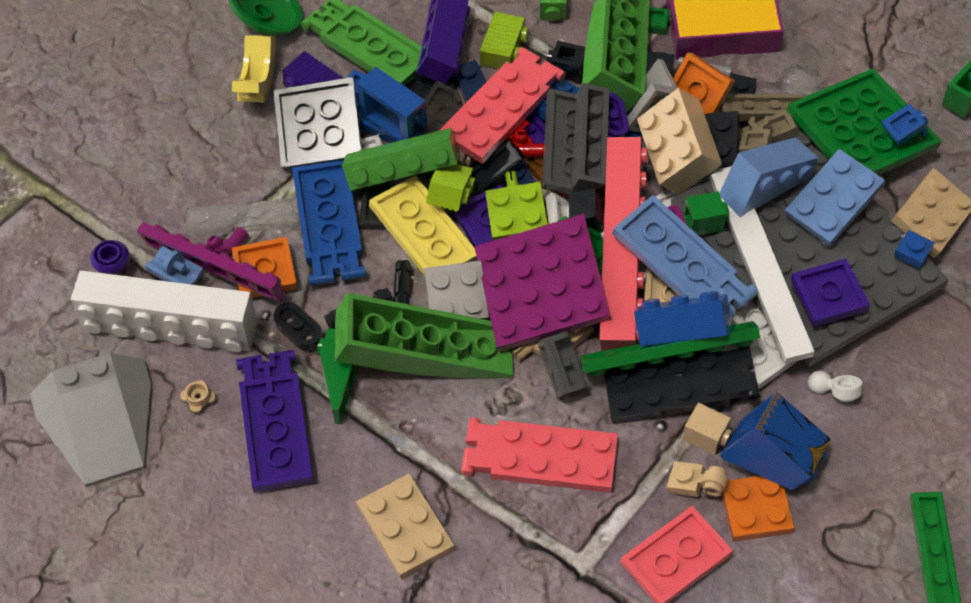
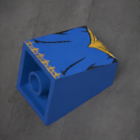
[720,391,831,490]

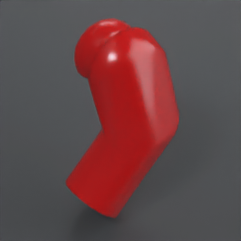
[513,129,544,157]

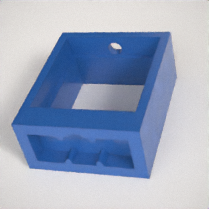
[357,67,428,141]

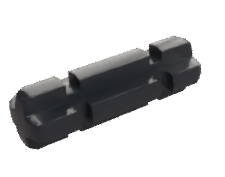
[393,260,411,305]

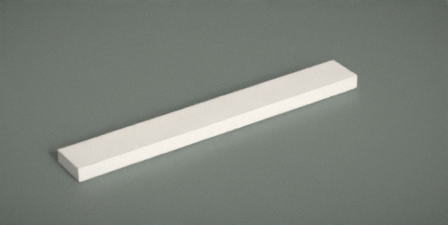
[709,166,815,364]

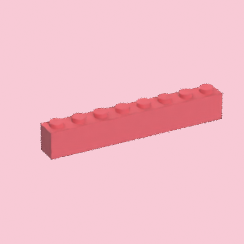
[600,137,647,351]

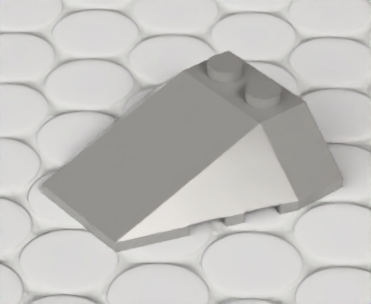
[30,353,152,487]

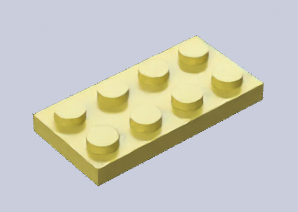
[369,175,477,277]

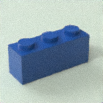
[634,291,733,346]

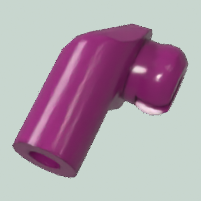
[206,227,249,255]

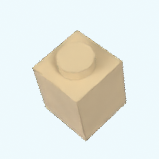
[683,403,733,455]

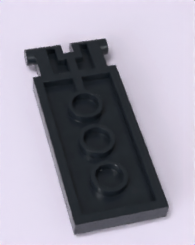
[604,345,760,424]

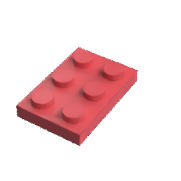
[620,506,733,603]

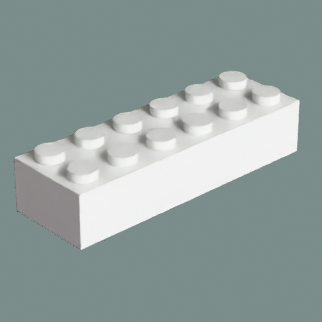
[70,270,258,352]

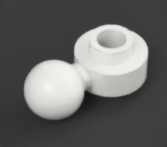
[808,371,862,402]

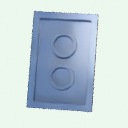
[785,149,885,247]

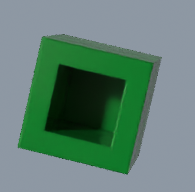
[683,191,729,235]

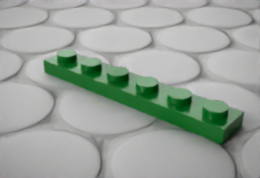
[579,321,760,375]

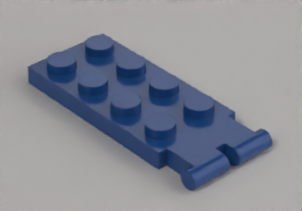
[292,160,366,286]

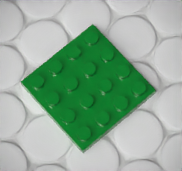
[786,68,942,175]

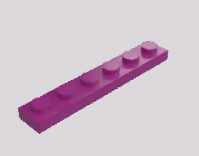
[137,222,287,303]

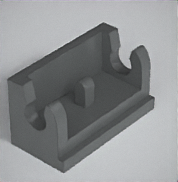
[537,331,588,398]

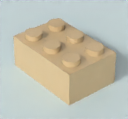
[637,88,722,194]

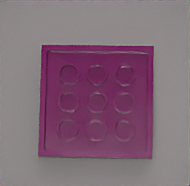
[475,214,612,352]

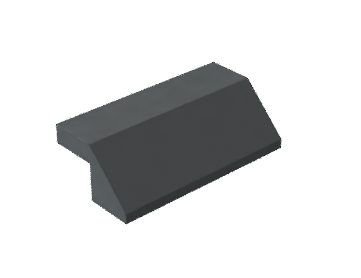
[542,83,609,194]

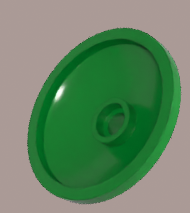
[228,0,303,36]

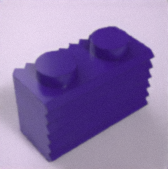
[282,51,343,88]

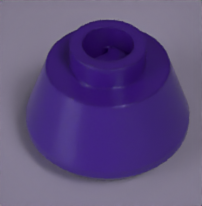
[90,240,129,275]

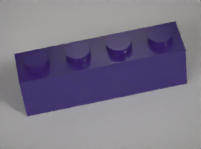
[416,0,471,84]

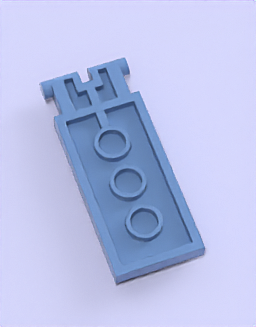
[612,195,758,318]

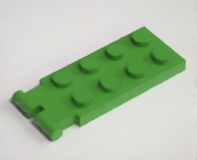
[300,0,421,86]

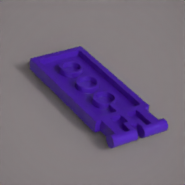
[236,350,314,493]

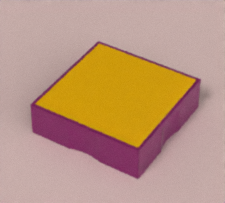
[666,0,784,60]

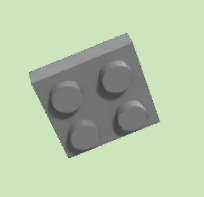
[424,261,489,319]

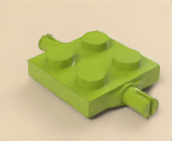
[485,171,548,241]

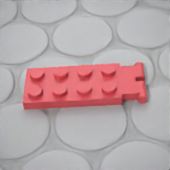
[439,47,566,164]
[461,417,618,493]

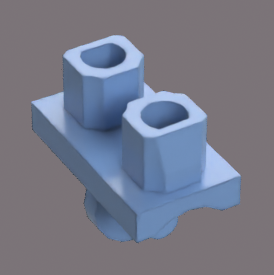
[145,246,204,285]

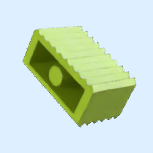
[480,11,529,70]
[426,164,476,212]

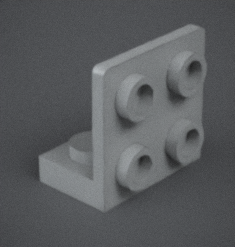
[627,59,677,132]

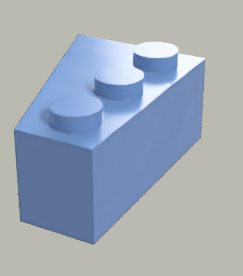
[719,137,818,217]

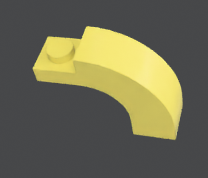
[232,35,276,103]

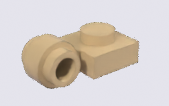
[667,461,728,497]

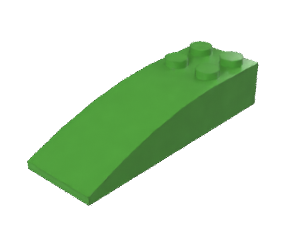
[582,0,650,113]
[335,293,513,378]

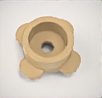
[180,380,216,413]

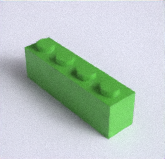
[342,128,459,191]

